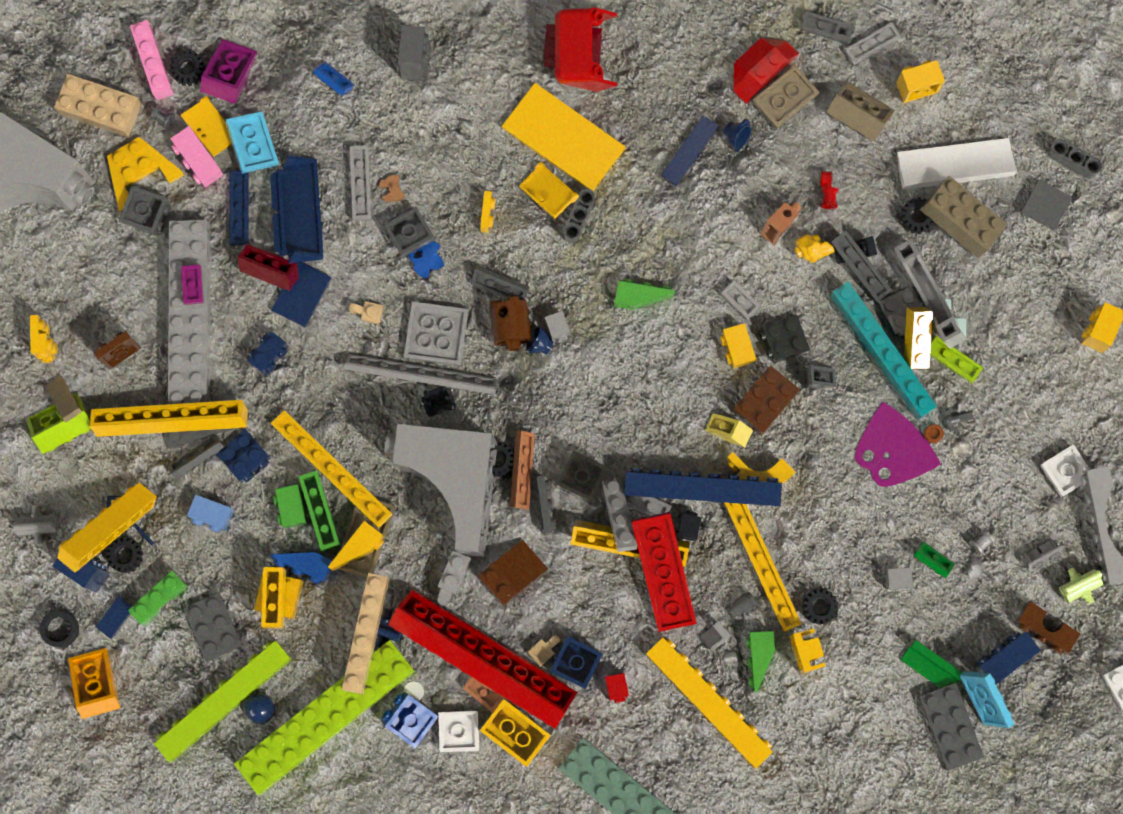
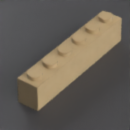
[342,573,390,695]

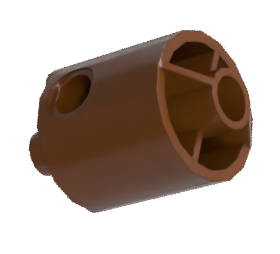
[489,296,532,351]

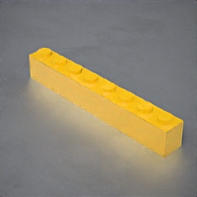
[90,400,248,437]
[645,638,773,769]

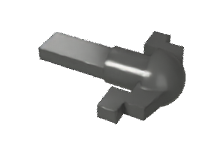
[944,407,974,434]

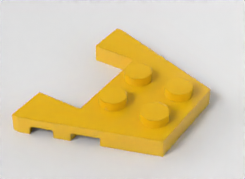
[107,137,184,212]

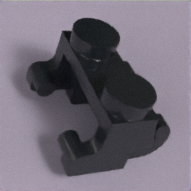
[421,386,456,417]

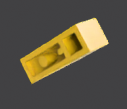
[328,521,384,571]

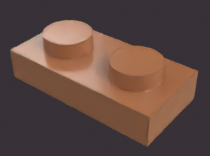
[463,677,505,713]

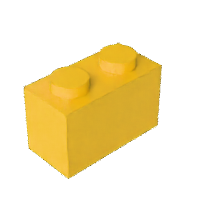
[720,323,756,369]

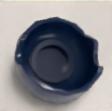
[244,692,275,725]

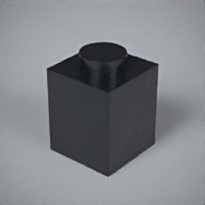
[677,511,702,542]

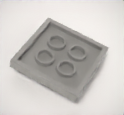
[404,302,469,366]

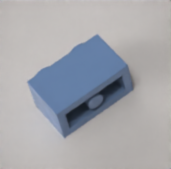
[187,495,234,533]

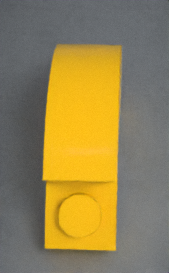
[726,452,795,484]

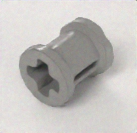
[969,529,995,555]

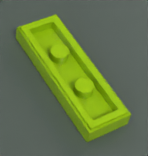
[930,335,984,384]

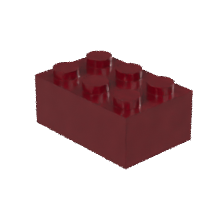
[543,24,602,68]

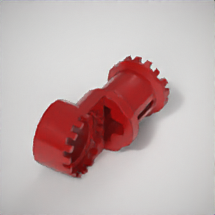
[820,171,839,210]

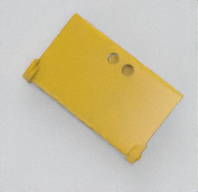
[181,96,232,157]
[519,162,579,219]

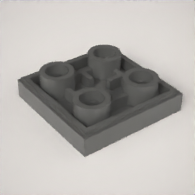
[1021,179,1073,231]

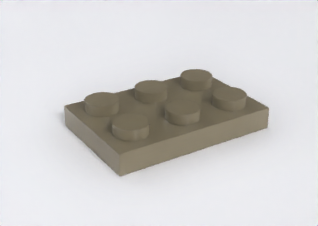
[752,65,820,130]

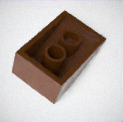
[478,540,548,607]

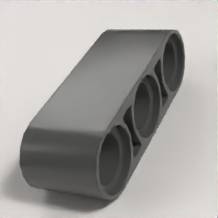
[1048,139,1102,179]
[563,188,595,243]

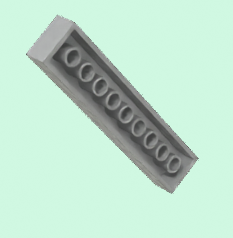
[168,220,211,404]

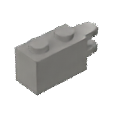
[437,551,472,606]

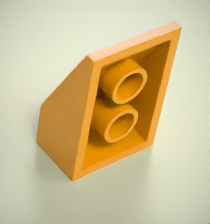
[68,648,120,719]

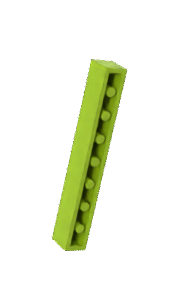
[154,640,293,762]

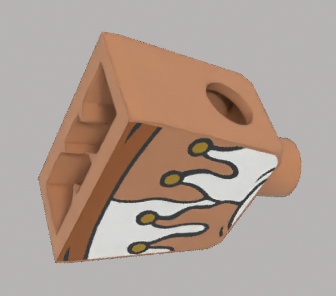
[760,201,801,246]

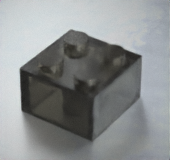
[556,450,608,504]

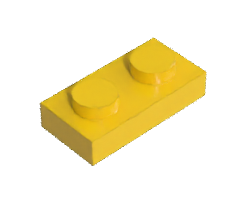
[480,191,496,233]

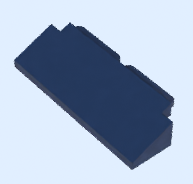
[270,156,324,263]

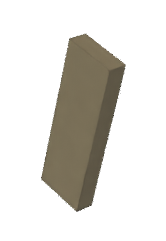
[45,376,82,423]

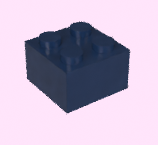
[550,636,603,690]

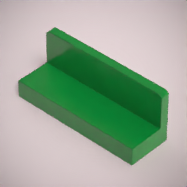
[901,640,963,688]

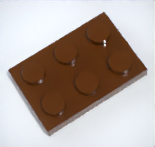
[94,331,142,370]

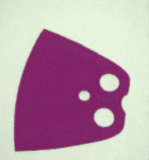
[855,402,941,487]

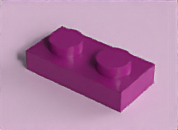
[181,265,204,305]

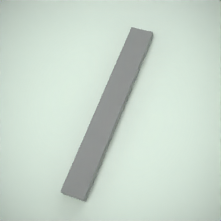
[344,354,498,395]

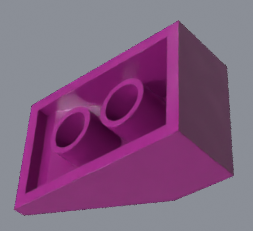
[200,39,257,104]

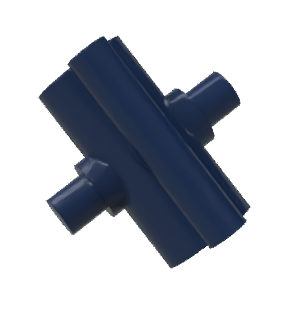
[375,608,403,648]

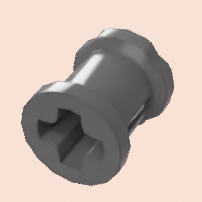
[150,105,175,129]

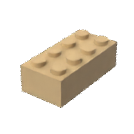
[54,74,142,138]

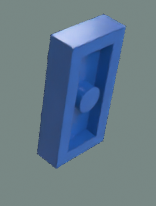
[313,62,354,96]

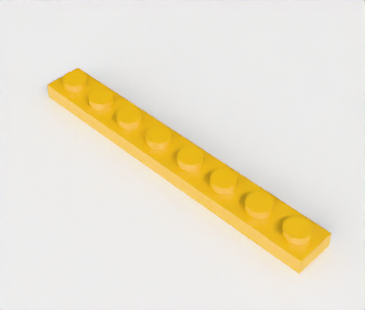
[271,410,392,529]
[723,502,802,633]

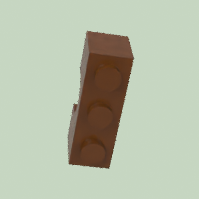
[1015,601,1081,655]

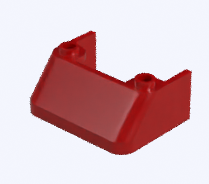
[555,7,617,92]

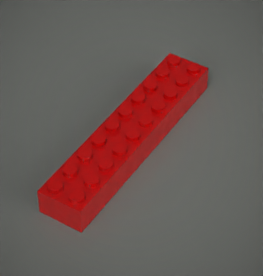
[388,589,578,729]

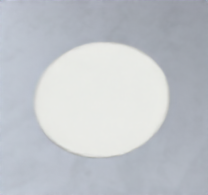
[404,682,424,701]

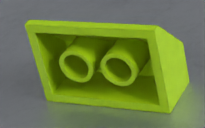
[26,391,91,454]

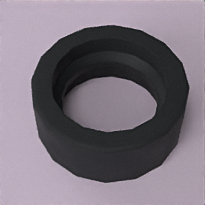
[39,610,79,648]

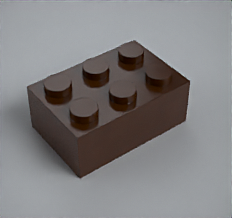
[732,365,800,437]

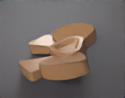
[379,175,405,203]

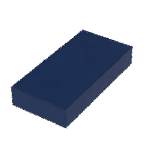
[95,596,133,639]

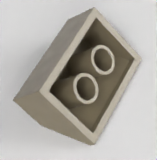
[827,81,895,142]

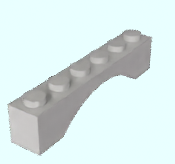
[894,239,966,349]
[1081,466,1123,585]

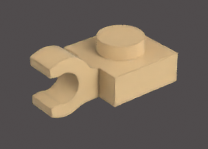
[349,301,384,325]
[528,634,561,667]

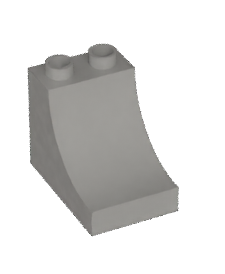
[0,112,94,212]
[385,424,497,558]

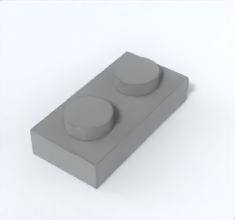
[720,280,761,321]

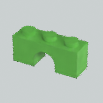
[128,571,189,626]

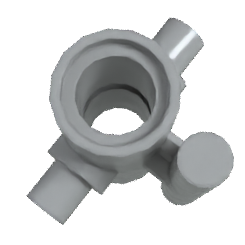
[13,505,58,545]

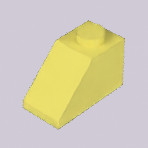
[705,413,753,447]

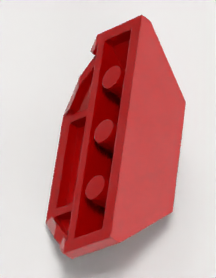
[733,38,799,104]

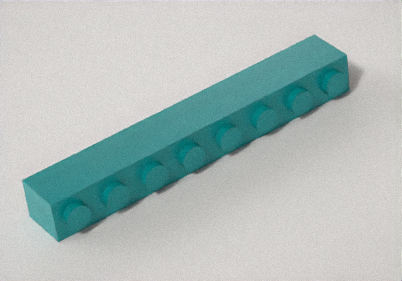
[830,281,937,420]

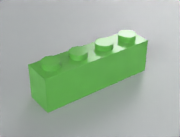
[298,471,341,552]

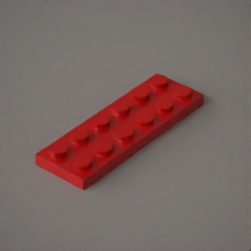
[632,512,697,632]

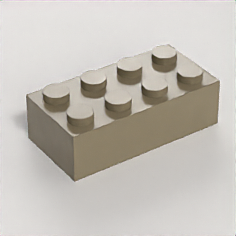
[920,176,1007,258]

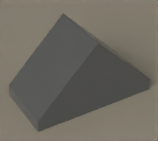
[805,365,836,389]

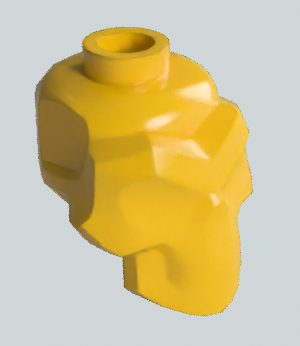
[794,234,835,263]

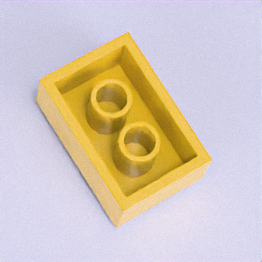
[480,699,551,767]

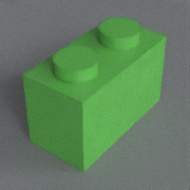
[273,484,308,529]

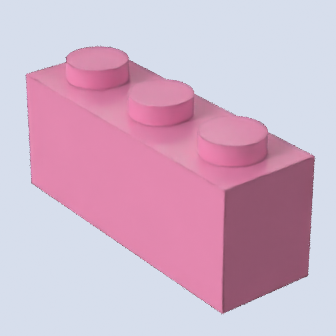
[170,126,223,188]

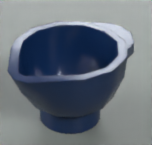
[723,119,752,152]
[526,326,554,354]

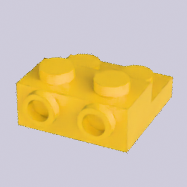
[30,315,58,363]

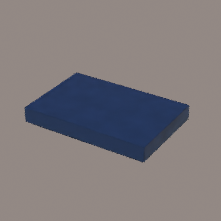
[271,262,332,328]

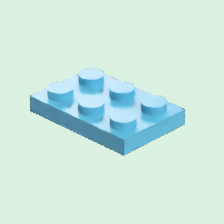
[225,111,279,174]
[959,671,1014,728]

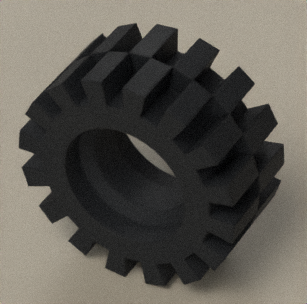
[169,49,205,86]
[900,197,934,234]
[490,441,514,477]
[106,537,144,573]
[802,589,839,625]

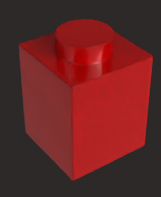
[605,673,629,704]

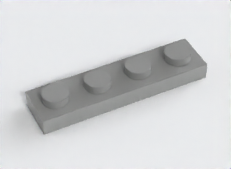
[350,145,372,221]
[601,479,637,552]

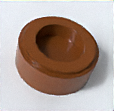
[924,424,944,444]

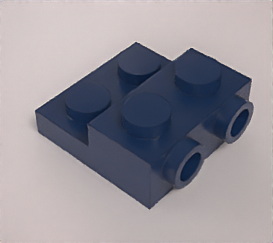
[217,429,271,483]

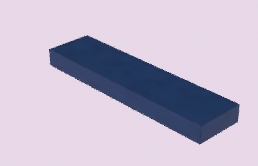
[661,115,719,187]
[229,171,249,246]

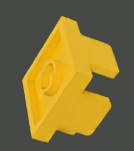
[789,629,826,674]

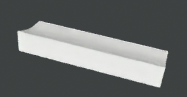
[897,138,1017,190]

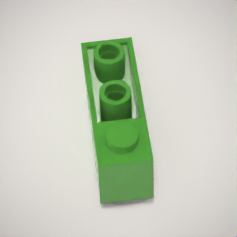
[614,279,675,310]
[745,631,775,692]

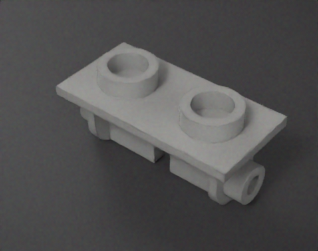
[1022,540,1063,573]

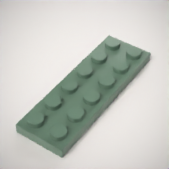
[558,738,675,814]

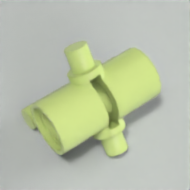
[1059,568,1103,605]

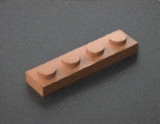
[510,431,535,510]

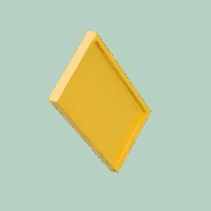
[502,83,626,191]

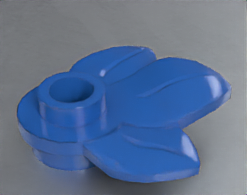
[408,241,444,278]

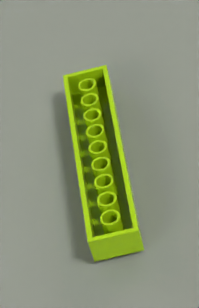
[234,640,416,795]

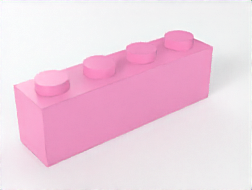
[130,20,174,100]

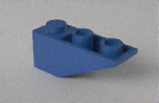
[270,552,333,584]

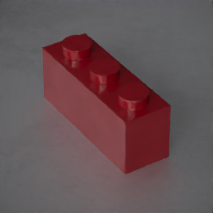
[237,244,299,291]

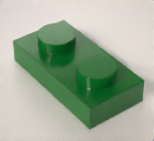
[914,541,955,579]

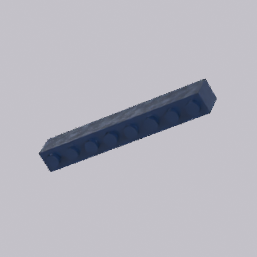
[625,468,782,507]

